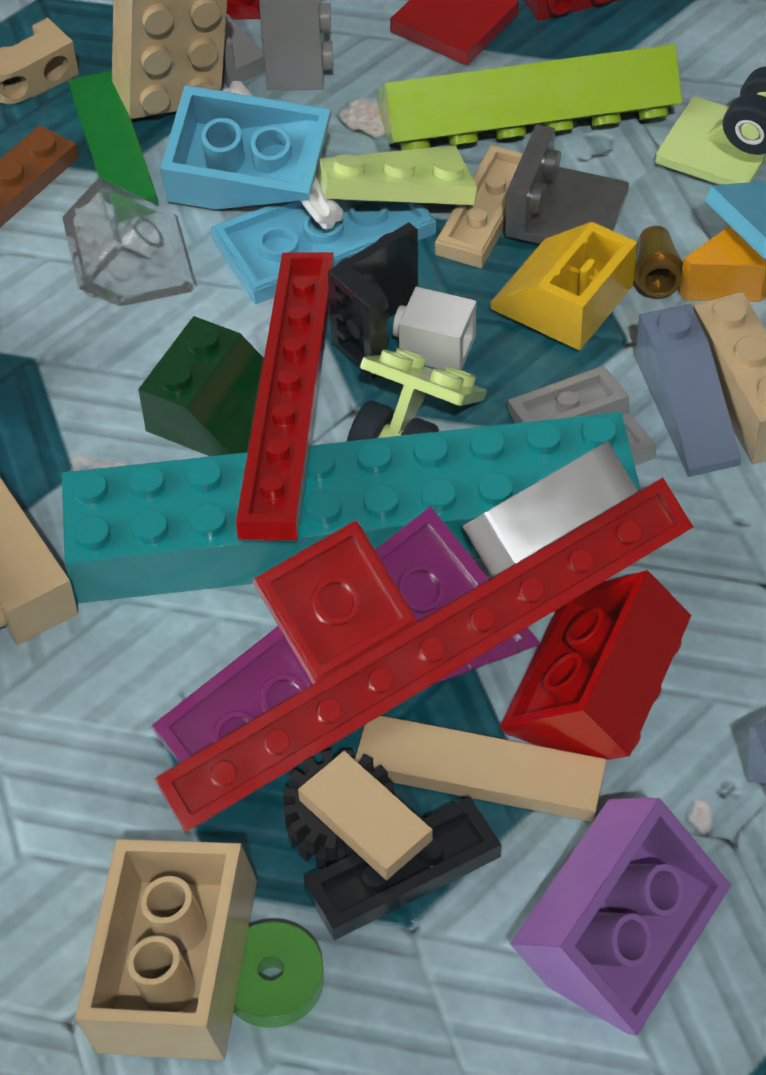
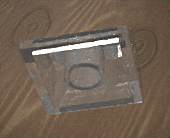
[62,178,197,307]

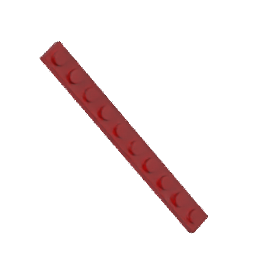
[154,478,693,833]

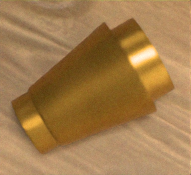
[634,226,683,298]

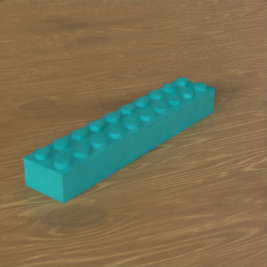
[61,412,641,604]

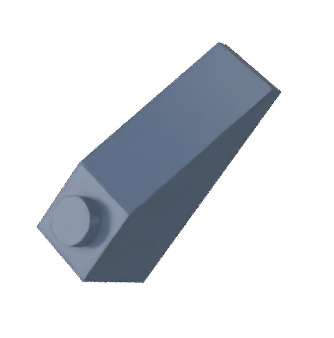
[635,304,741,477]

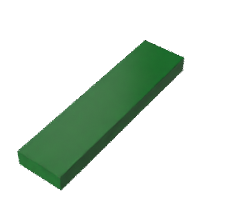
[68,70,159,219]

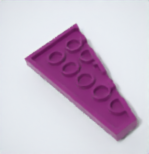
[150,506,541,763]

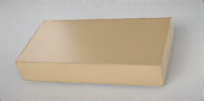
[298,751,433,881]

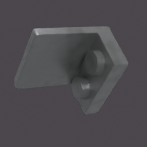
[505,124,629,244]

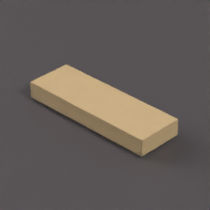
[435,144,523,269]

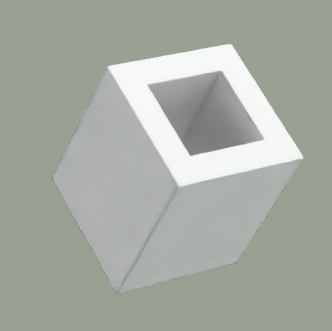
[393,287,476,370]

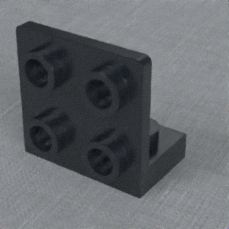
[328,222,418,380]

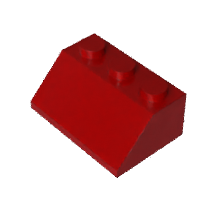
[499,570,692,760]

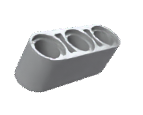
[462,441,638,577]

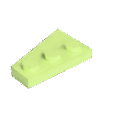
[317,145,477,205]

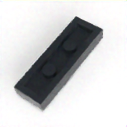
[303,797,502,941]

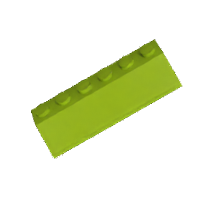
[376,44,682,151]

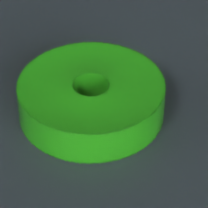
[233,922,324,1028]

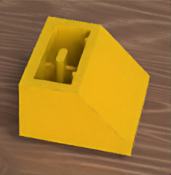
[490,222,637,351]

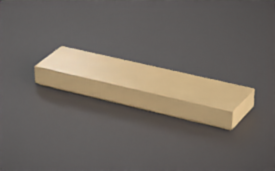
[355,716,607,822]

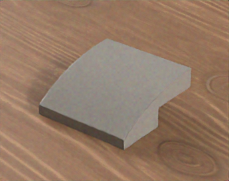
[507,366,656,466]

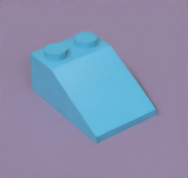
[160,85,331,210]

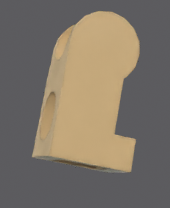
[0,17,79,104]

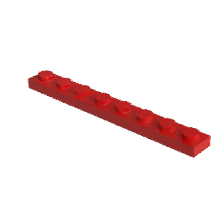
[236,252,335,541]

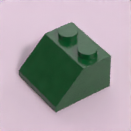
[138,316,264,456]

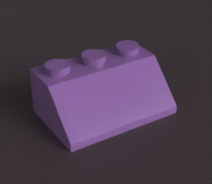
[510,798,731,1035]

